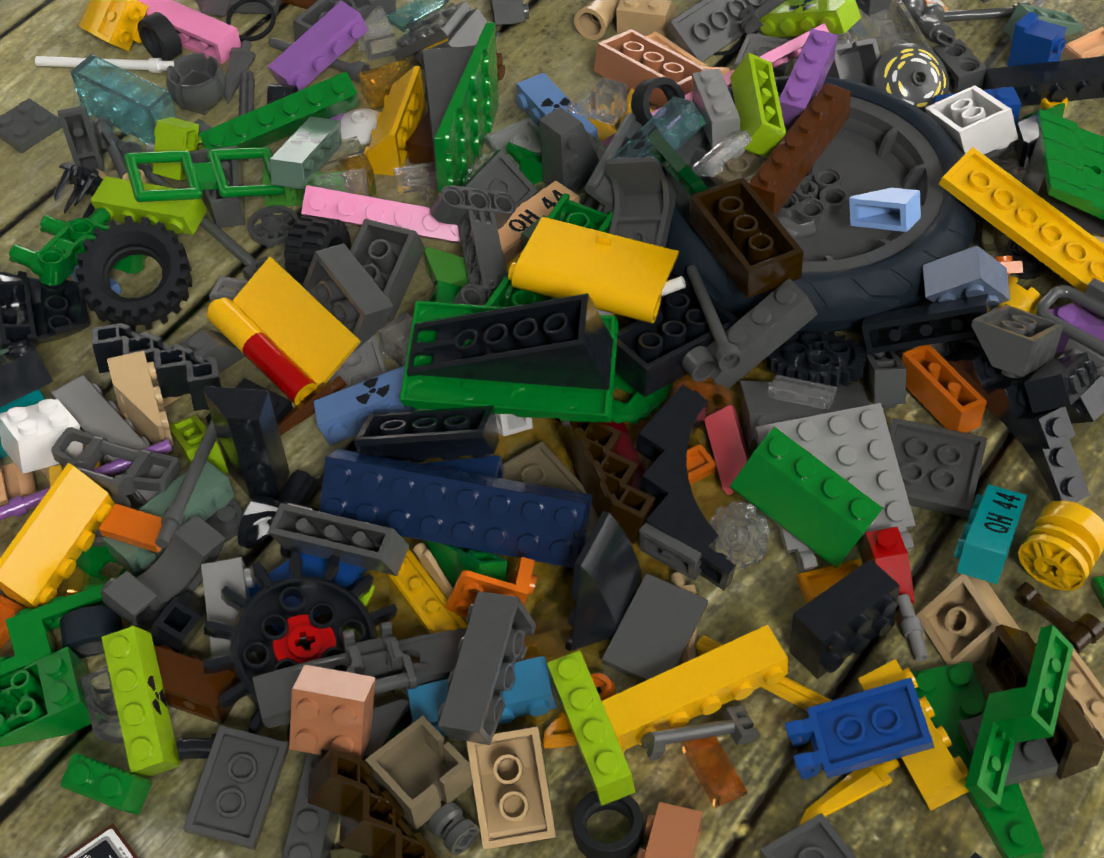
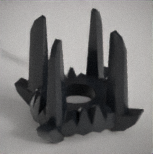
[54,162,103,218]

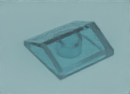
[385,0,450,32]

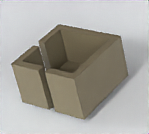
[365,715,473,830]

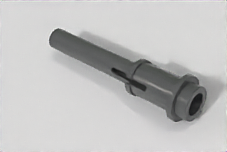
[93,116,127,179]

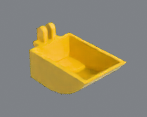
[78,0,149,51]

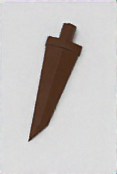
[277,376,346,436]

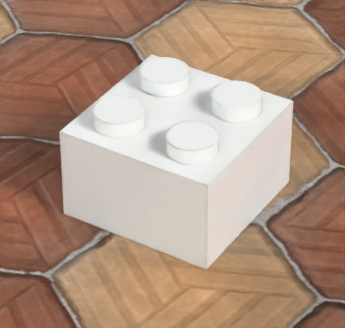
[0,399,83,474]

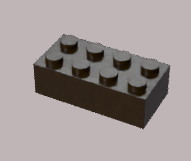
[689,177,804,298]

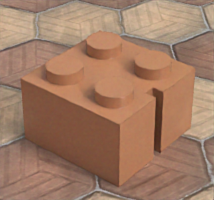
[289,665,375,759]

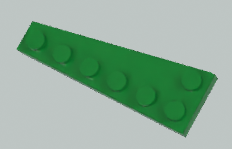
[912,661,1045,858]

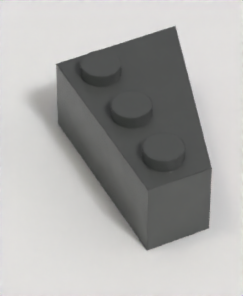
[189,146,245,228]

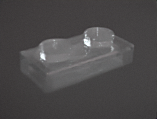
[692,131,752,177]

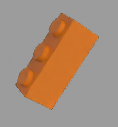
[901,345,987,433]

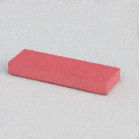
[704,405,750,495]

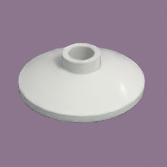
[341,108,379,145]

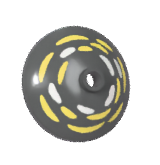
[872,43,949,114]

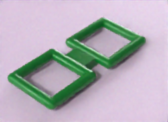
[124,147,285,202]

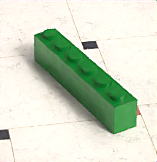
[199,71,359,150]

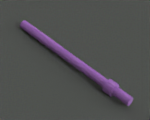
[0,439,173,521]

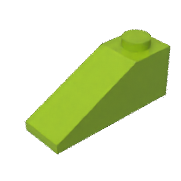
[169,414,228,474]

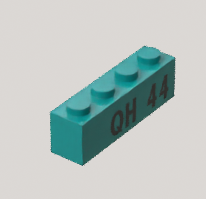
[954,484,1027,585]

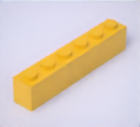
[602,624,788,754]

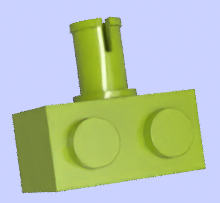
[152,117,203,181]

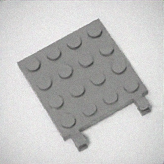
[754,403,916,573]

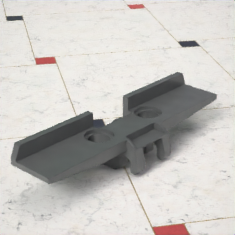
[252,621,467,728]

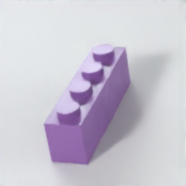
[268,1,368,91]
[779,28,838,130]

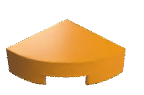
[543,712,577,749]

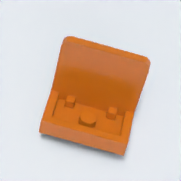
[446,557,537,617]

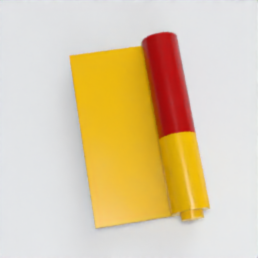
[206,256,362,406]

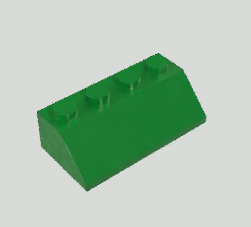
[729,426,883,569]

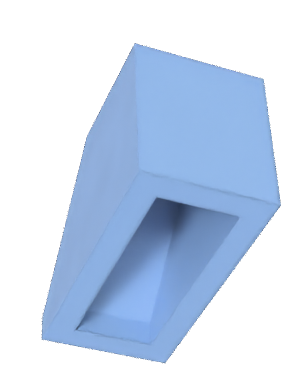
[849,188,921,232]

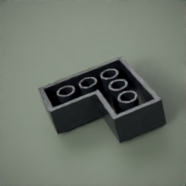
[615,267,739,397]

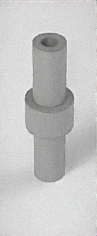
[897,594,929,661]

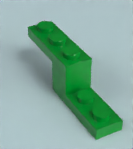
[0,583,107,678]
[965,625,1074,808]

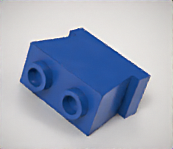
[1007,11,1067,67]

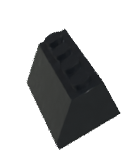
[203,386,290,499]
[354,405,499,462]

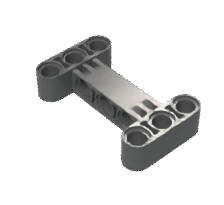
[430,185,517,306]

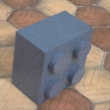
[923,246,1010,309]

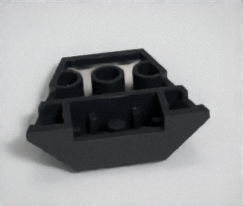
[0,271,90,350]
[565,511,642,651]

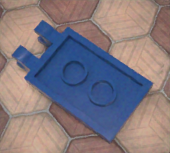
[785,677,935,780]

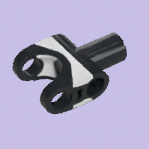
[238,470,319,559]

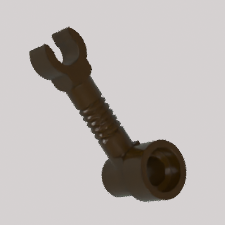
[1015,582,1104,654]

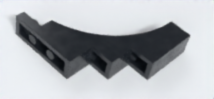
[636,385,736,591]

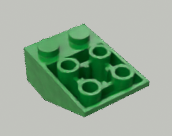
[0,646,100,747]

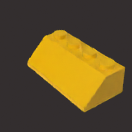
[364,66,426,176]
[0,463,115,609]

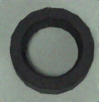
[138,12,182,61]
[631,77,686,132]
[573,791,643,858]

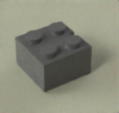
[827,38,881,86]

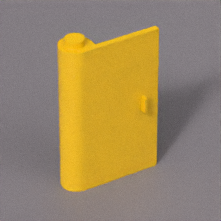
[508,217,679,324]

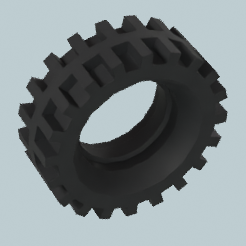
[75,216,192,332]

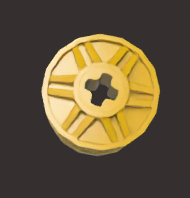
[1018,500,1104,591]

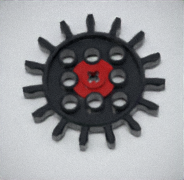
[203,551,400,744]

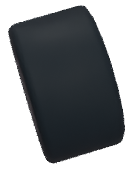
[60,606,123,658]

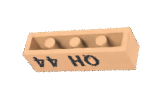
[498,181,579,265]

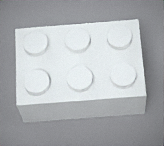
[925,85,1019,155]

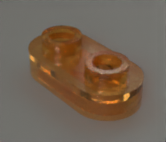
[671,380,734,415]

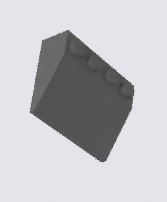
[739,381,870,457]

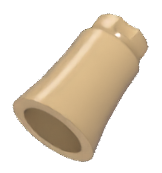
[574,0,620,40]

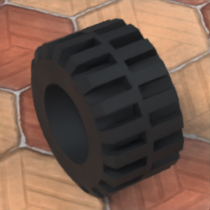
[284,215,351,285]

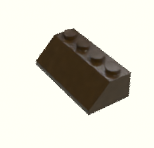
[986,624,1104,780]

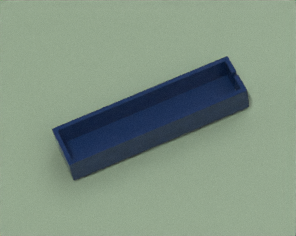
[319,449,592,568]

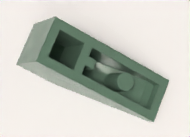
[1003,3,1084,42]

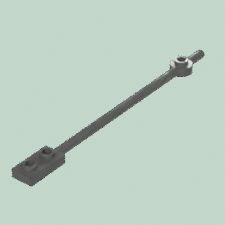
[116,136,268,281]

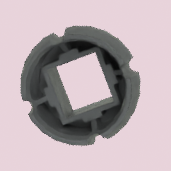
[166,53,226,115]

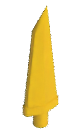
[798,759,900,827]

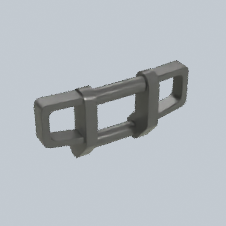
[51,427,181,496]

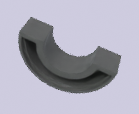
[100,515,226,630]

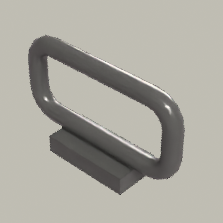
[1036,278,1104,356]

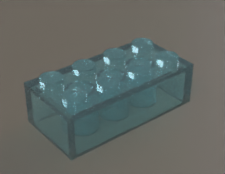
[70,54,177,144]

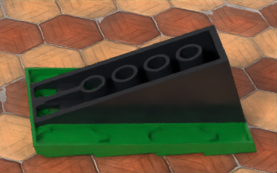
[400,293,618,423]

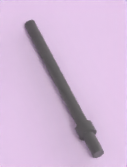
[155,419,217,548]

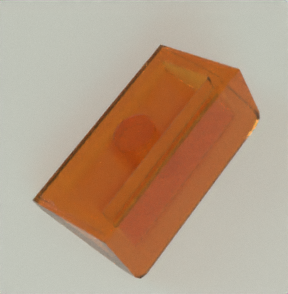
[682,736,748,808]

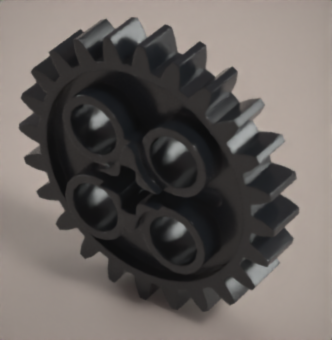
[766,331,867,390]

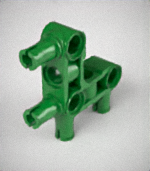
[9,207,148,286]

